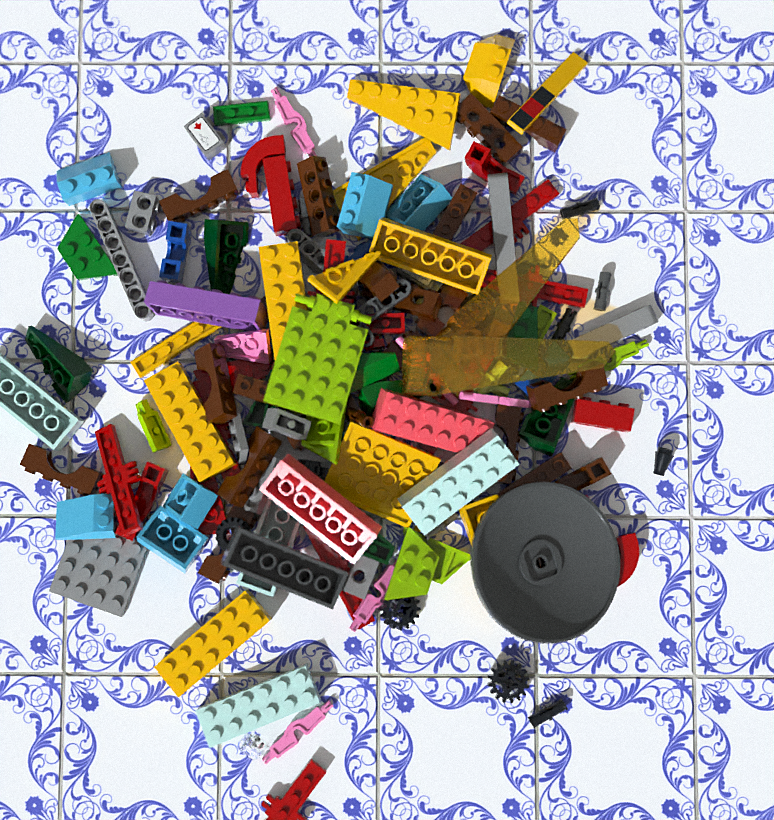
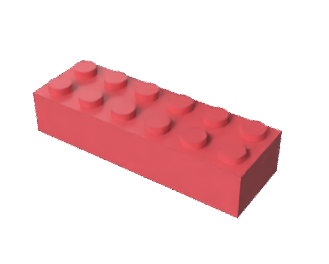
[372,388,495,453]
[259,453,382,564]

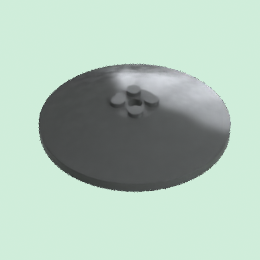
[470,482,620,644]

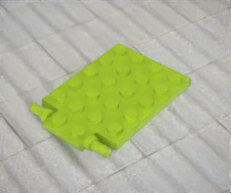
[263,293,372,425]

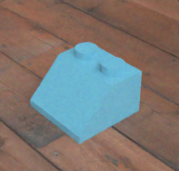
[163,473,218,529]

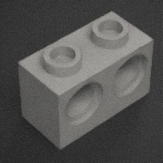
[125,190,161,236]

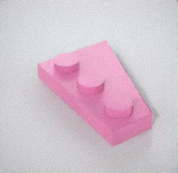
[214,328,272,364]

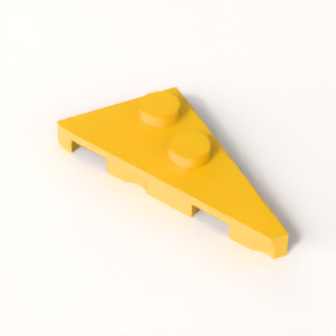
[308,251,381,304]

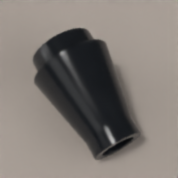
[653,447,674,476]

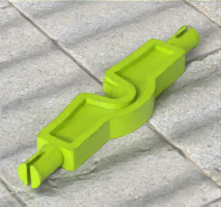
[567,339,649,380]

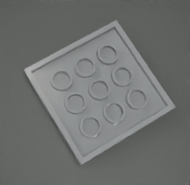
[49,534,147,617]

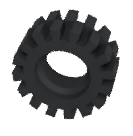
[215,517,251,551]

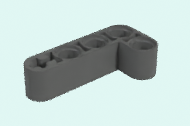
[356,279,412,348]

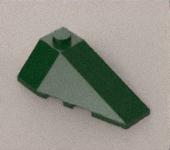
[204,219,249,295]
[25,325,93,403]
[519,377,574,457]

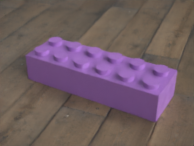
[144,280,268,331]

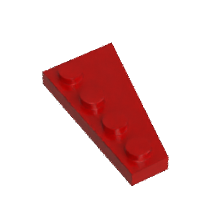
[193,358,275,399]
[190,466,231,534]

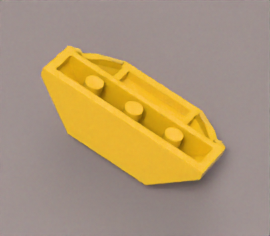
[463,34,515,109]

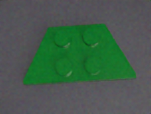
[57,214,118,281]

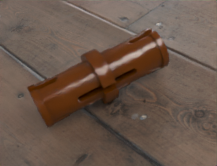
[345,407,374,429]

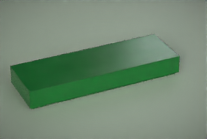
[213,101,271,127]

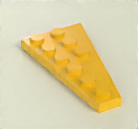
[347,79,461,151]
[333,138,436,242]

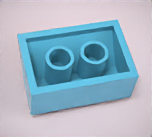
[56,152,122,206]
[337,172,393,239]
[385,174,452,231]
[137,506,208,574]

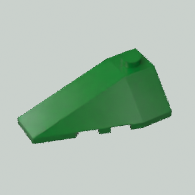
[349,352,400,394]
[359,378,437,421]

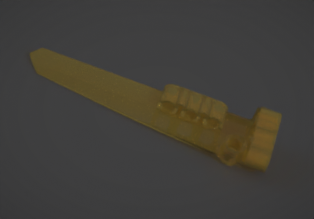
[417,218,580,397]
[402,336,616,397]

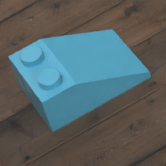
[55,494,116,540]

